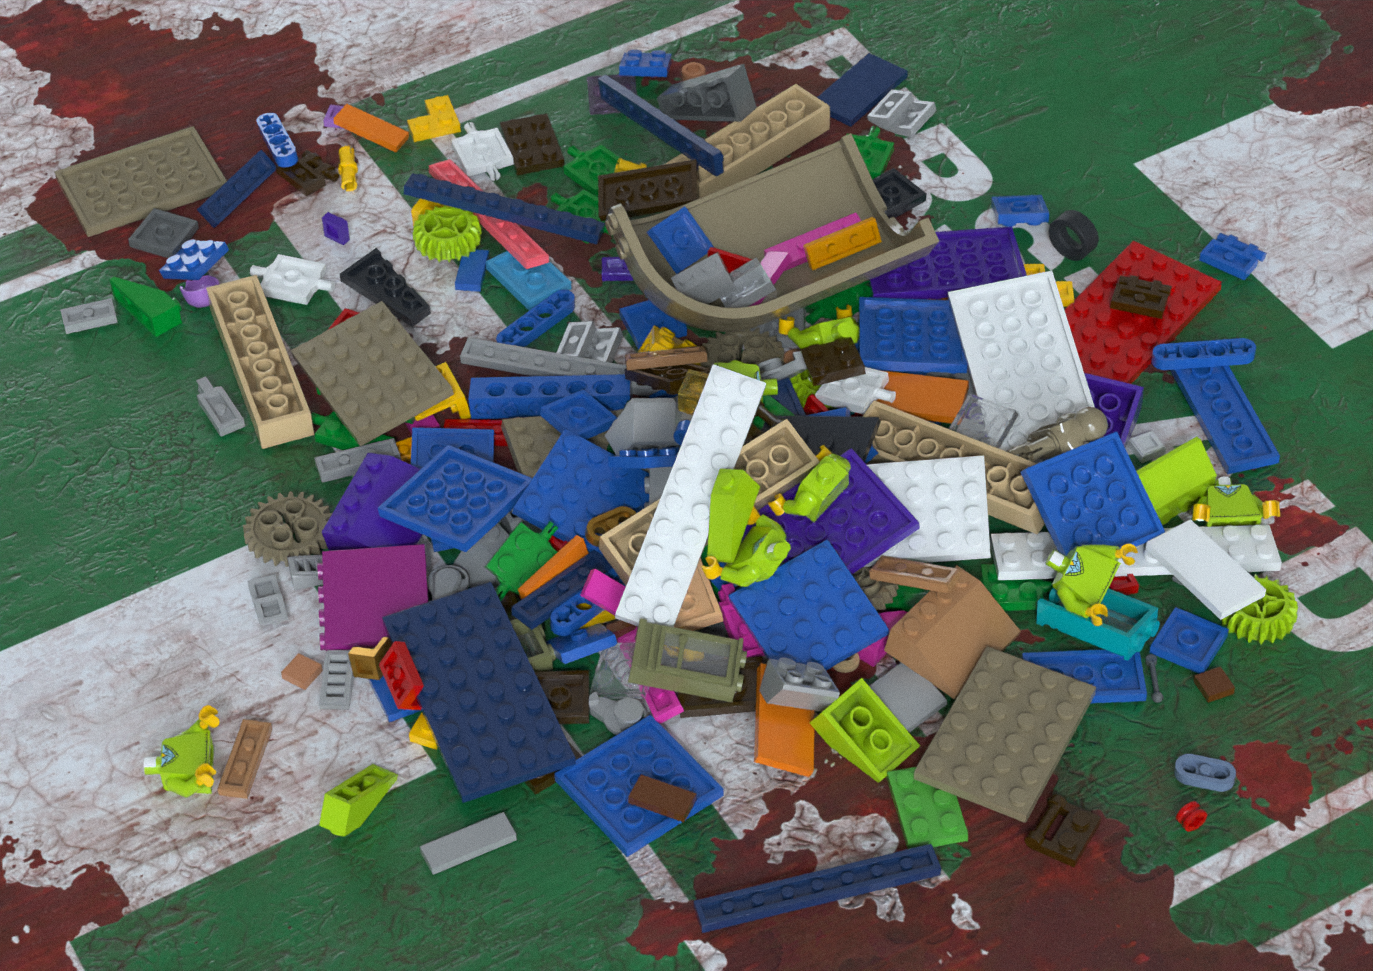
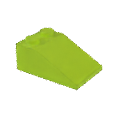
[810,678,920,783]

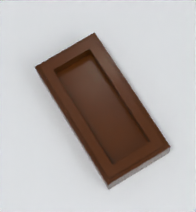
[628,774,697,822]

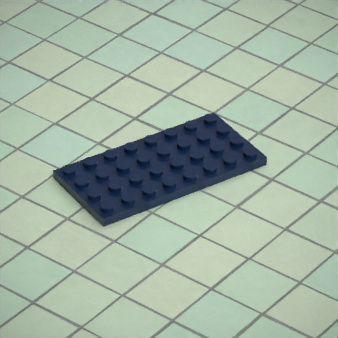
[382,582,576,803]

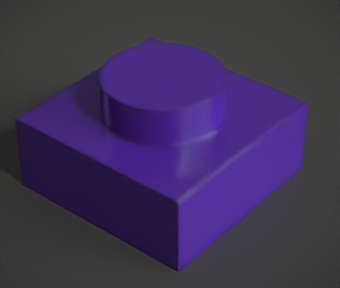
[321,212,350,246]

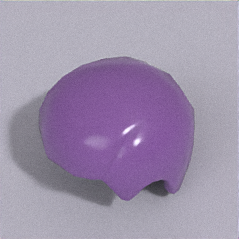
[180,275,221,308]

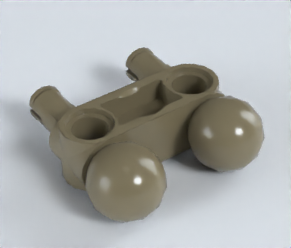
[1006,407,1108,462]

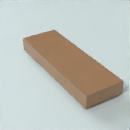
[625,346,707,371]
[869,555,961,594]
[217,719,273,799]

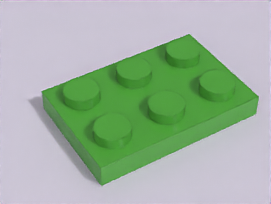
[887,767,968,849]

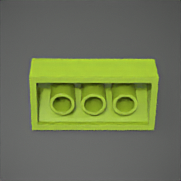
[1136,436,1217,525]

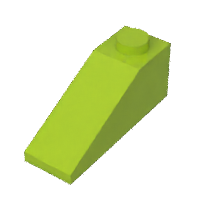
[707,469,760,563]
[319,764,398,837]

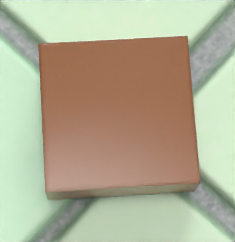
[281,653,323,690]

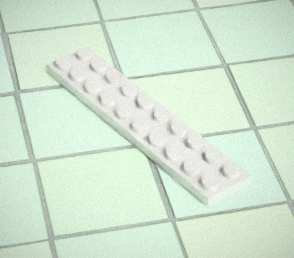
[615,364,766,634]
[990,525,1282,580]

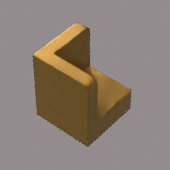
[348,637,391,680]

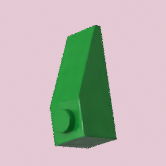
[110,277,182,337]

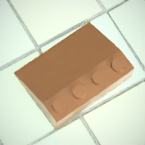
[884,566,1020,699]

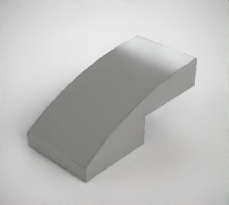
[247,574,288,626]

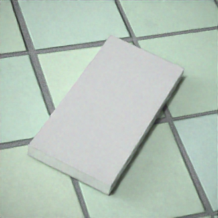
[1146,519,1266,620]

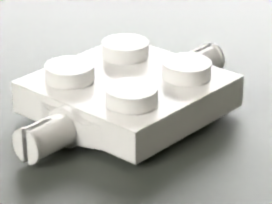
[451,122,514,181]
[250,254,335,305]
[809,367,896,415]

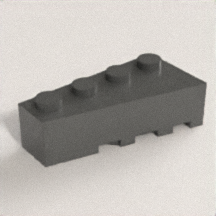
[657,64,757,122]

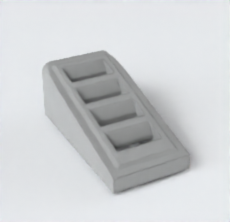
[287,555,323,590]
[319,650,355,710]

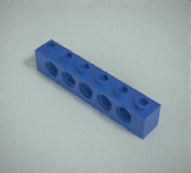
[468,374,633,419]

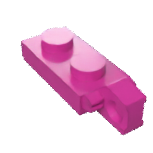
[718,583,765,658]

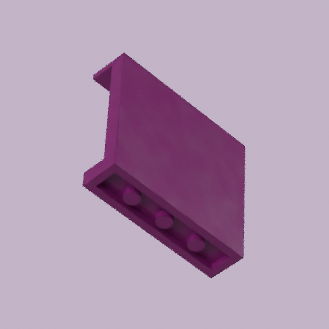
[317,544,428,651]

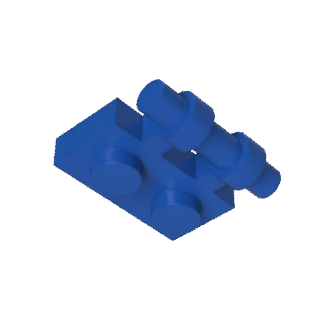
[1199,233,1267,281]

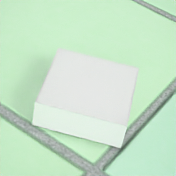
[1128,431,1166,463]

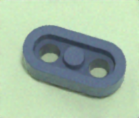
[1174,754,1236,792]

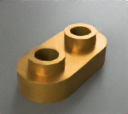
[585,506,636,547]

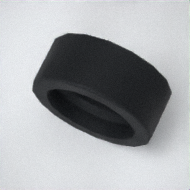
[1048,210,1099,261]

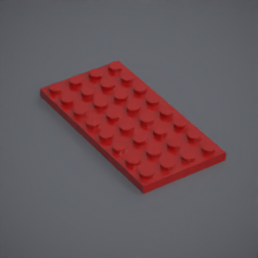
[1065,240,1222,384]

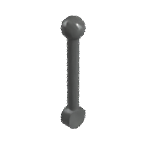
[1145,654,1163,703]

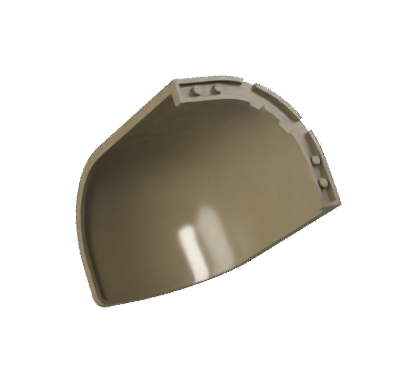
[605,133,939,332]

